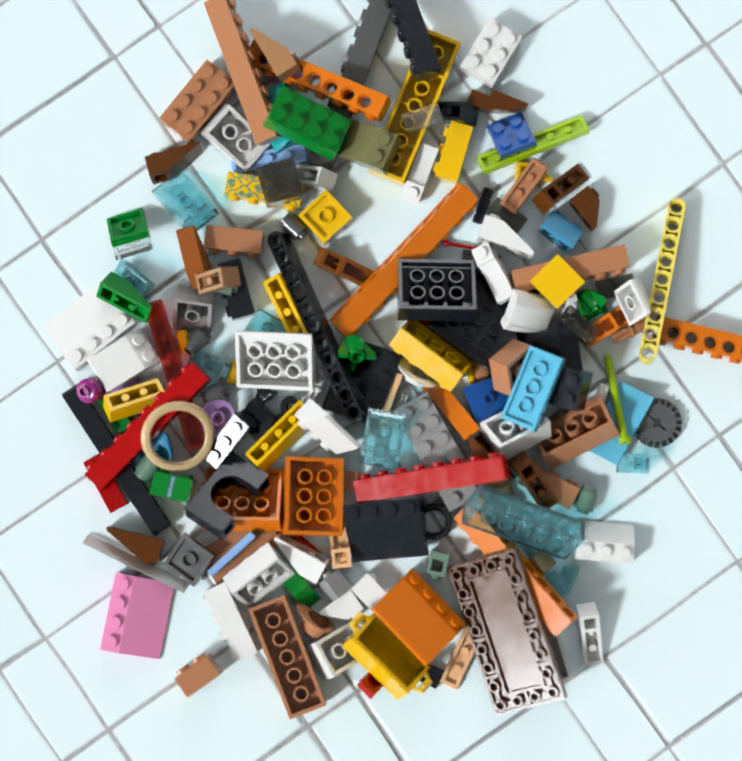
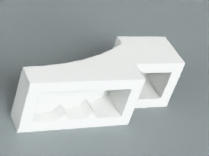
[400,141,439,205]
[471,241,513,305]

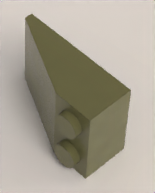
[336,120,402,176]

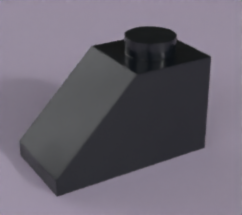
[433,102,480,127]

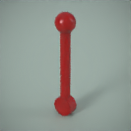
[442,239,478,249]

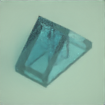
[616,453,651,474]

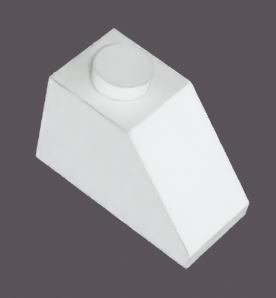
[292,164,338,192]
[319,589,364,620]

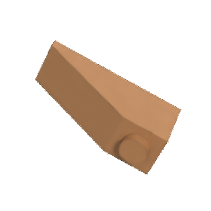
[250,28,301,82]

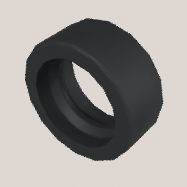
[424,503,453,540]

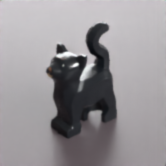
[244,388,298,442]

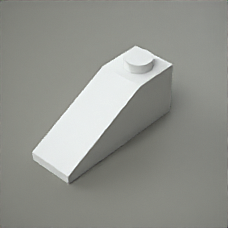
[274,532,331,584]
[576,602,604,666]

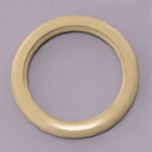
[141,401,215,471]

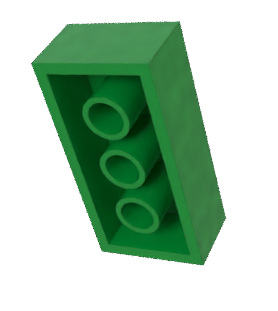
[262,85,352,160]

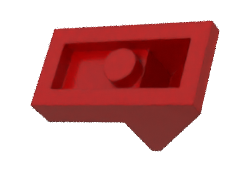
[357,672,382,699]

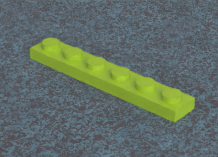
[476,115,589,175]

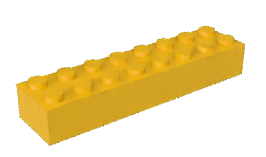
[368,29,461,187]

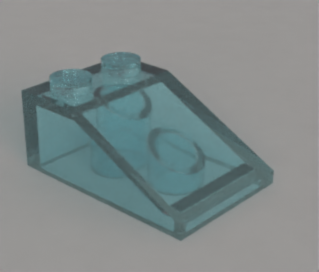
[151,170,219,231]
[359,408,407,470]

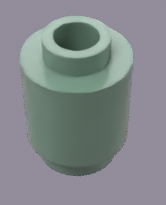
[134,454,160,481]
[574,485,598,515]

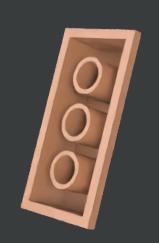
[538,395,620,469]

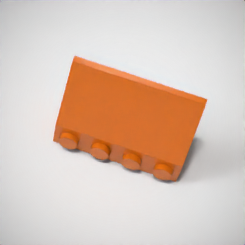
[281,456,344,536]
[204,469,283,532]
[371,568,466,667]

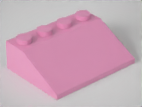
[100,572,174,659]

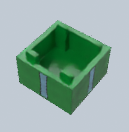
[149,468,197,503]

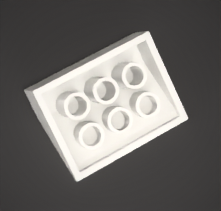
[43,280,138,372]
[235,331,317,391]

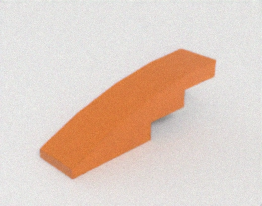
[577,306,628,349]
[422,385,480,441]

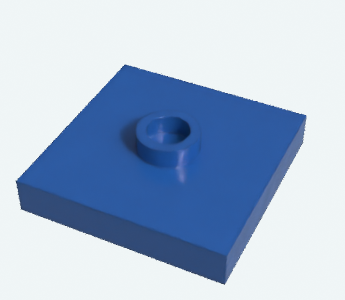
[462,378,508,423]

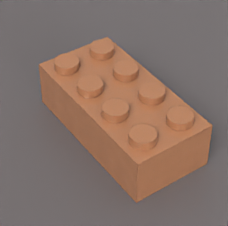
[159,59,236,143]

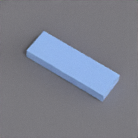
[208,531,256,576]

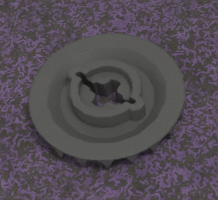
[635,398,682,448]

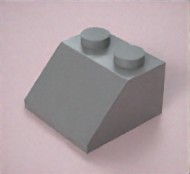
[173,285,216,334]

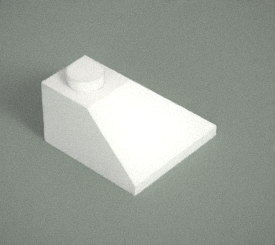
[613,278,651,326]

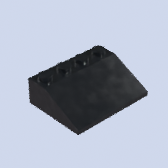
[397,259,477,322]
[517,320,583,370]
[322,342,402,428]
[343,497,429,562]

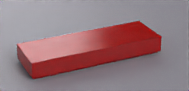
[83,454,128,513]

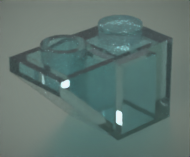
[187,350,233,383]
[544,563,580,597]

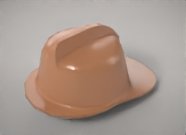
[297,603,335,639]

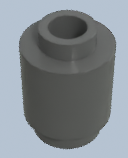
[279,213,308,241]
[201,382,230,404]

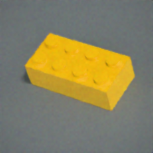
[389,321,473,392]

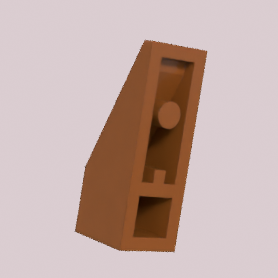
[176,225,213,290]

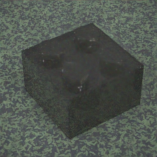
[256,157,304,208]

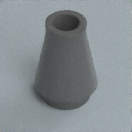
[184,328,211,356]

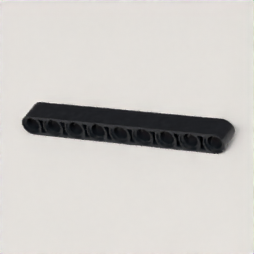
[62,383,171,536]

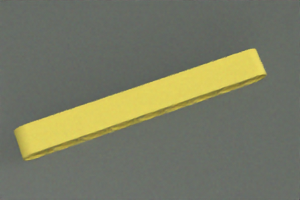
[639,198,686,365]

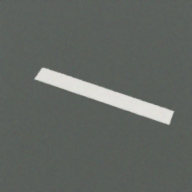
[82,533,189,593]

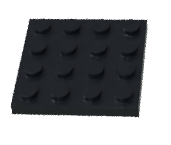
[426,269,518,371]

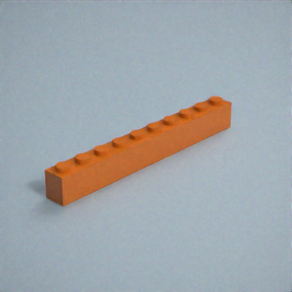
[328,183,479,338]

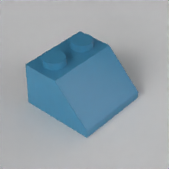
[537,211,583,254]

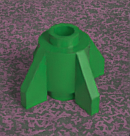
[577,289,609,325]
[337,334,376,372]

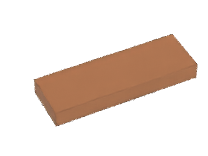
[500,157,549,215]

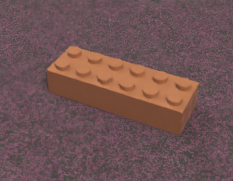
[509,244,630,294]
[248,594,327,719]

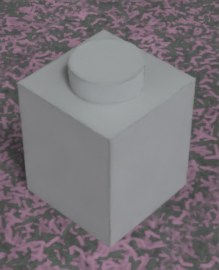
[318,569,352,602]

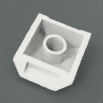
[500,288,555,333]

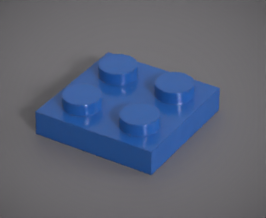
[487,112,536,159]

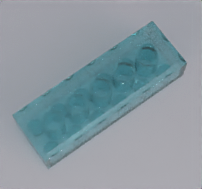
[462,484,585,560]

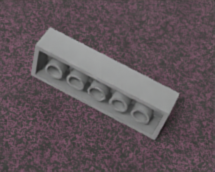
[393,392,483,512]

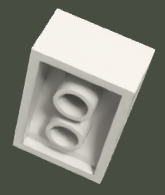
[199,104,271,172]
[476,214,534,260]
[87,328,161,393]
[306,620,363,681]

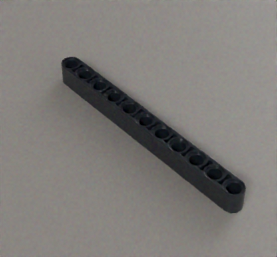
[267,231,368,421]

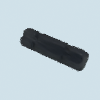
[472,187,493,224]

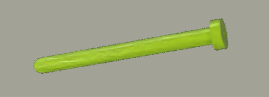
[604,355,632,445]

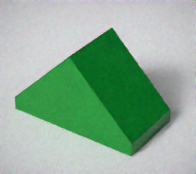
[283,570,321,608]

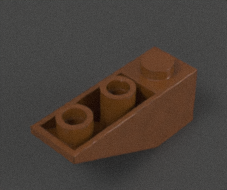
[145,141,203,185]

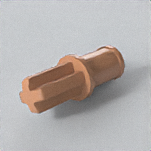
[611,318,646,343]

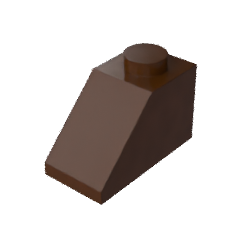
[568,186,600,232]

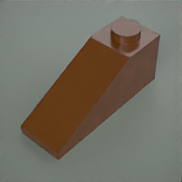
[532,164,590,214]
[508,451,559,513]
[106,526,165,566]

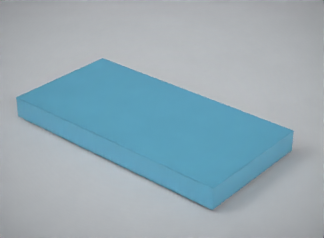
[501,346,566,432]
[589,381,655,466]

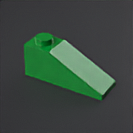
[96,271,152,323]

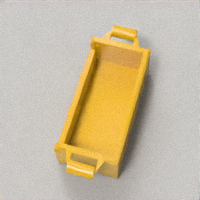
[342,612,433,700]

